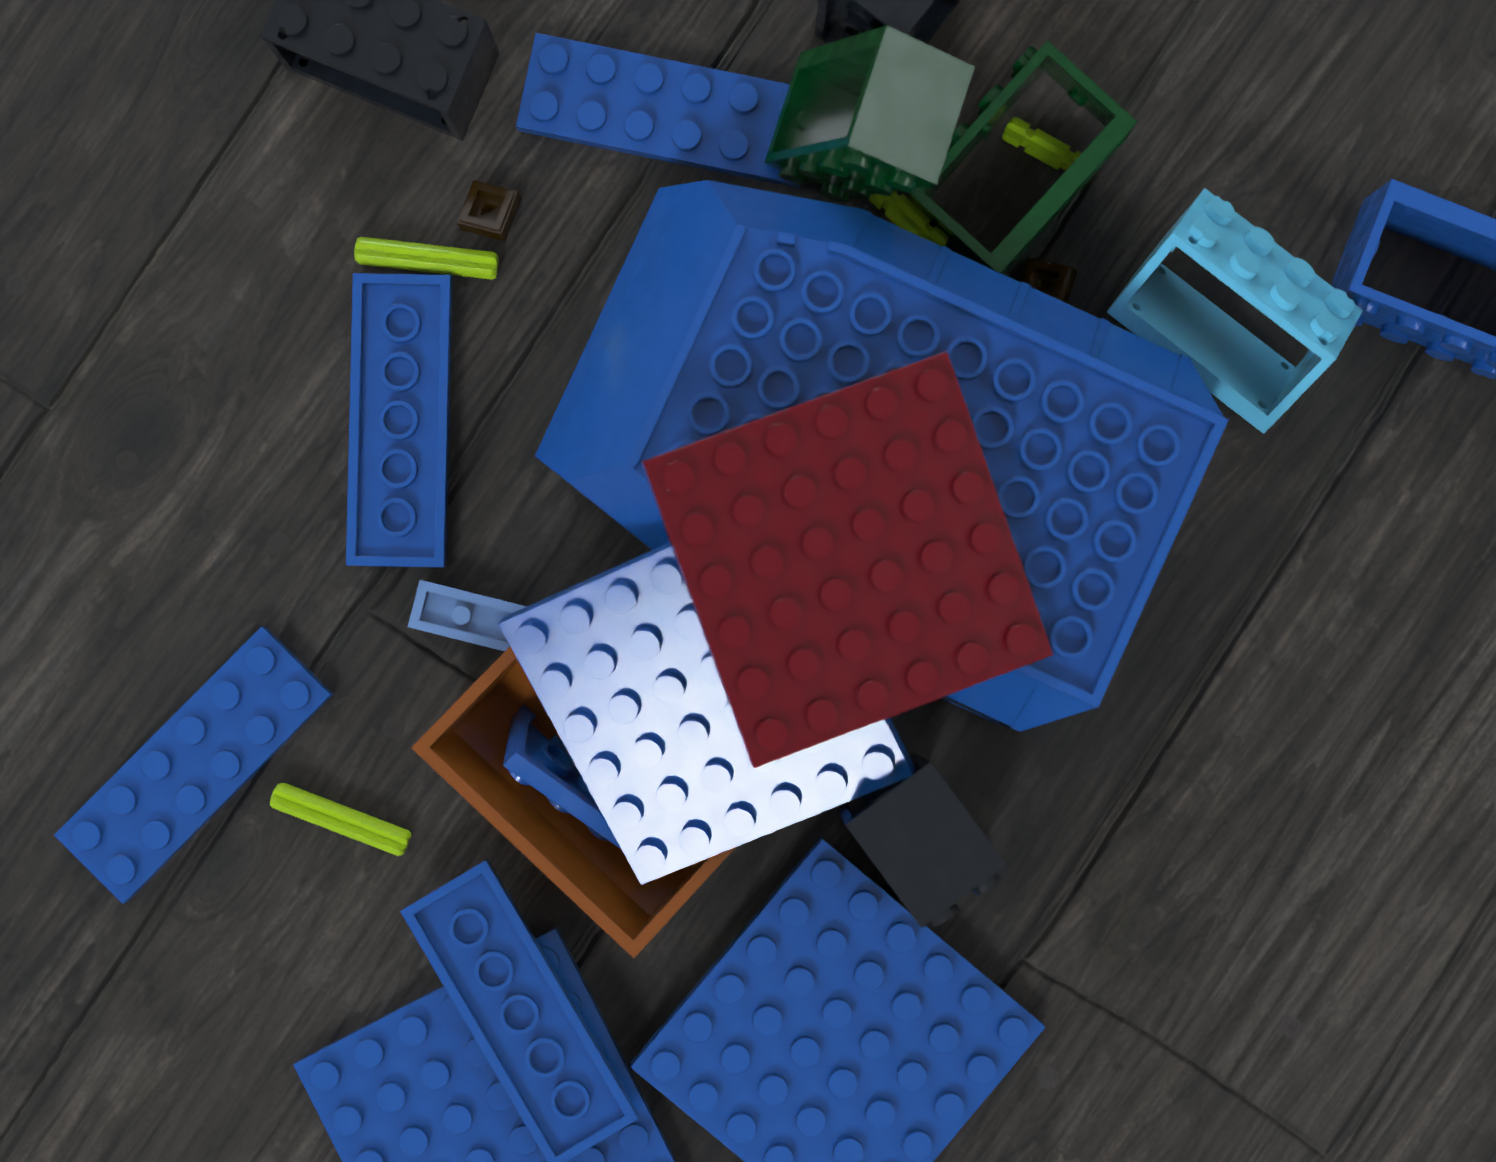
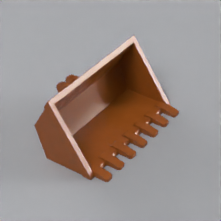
[411,647,736,959]

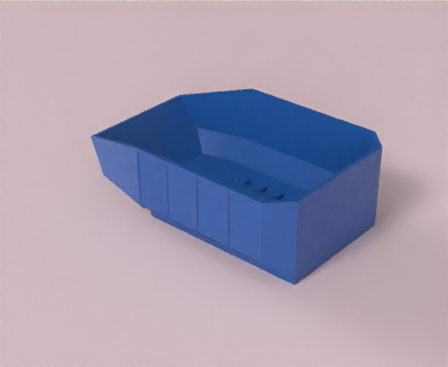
[535,180,1229,732]

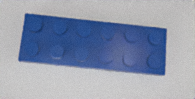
[516,33,801,189]
[346,273,453,568]
[54,626,334,904]
[400,859,639,1162]

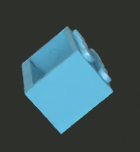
[1107,188,1363,434]

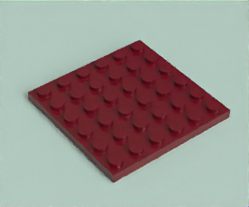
[641,351,1053,769]

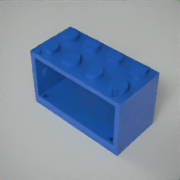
[1331,179,1496,379]

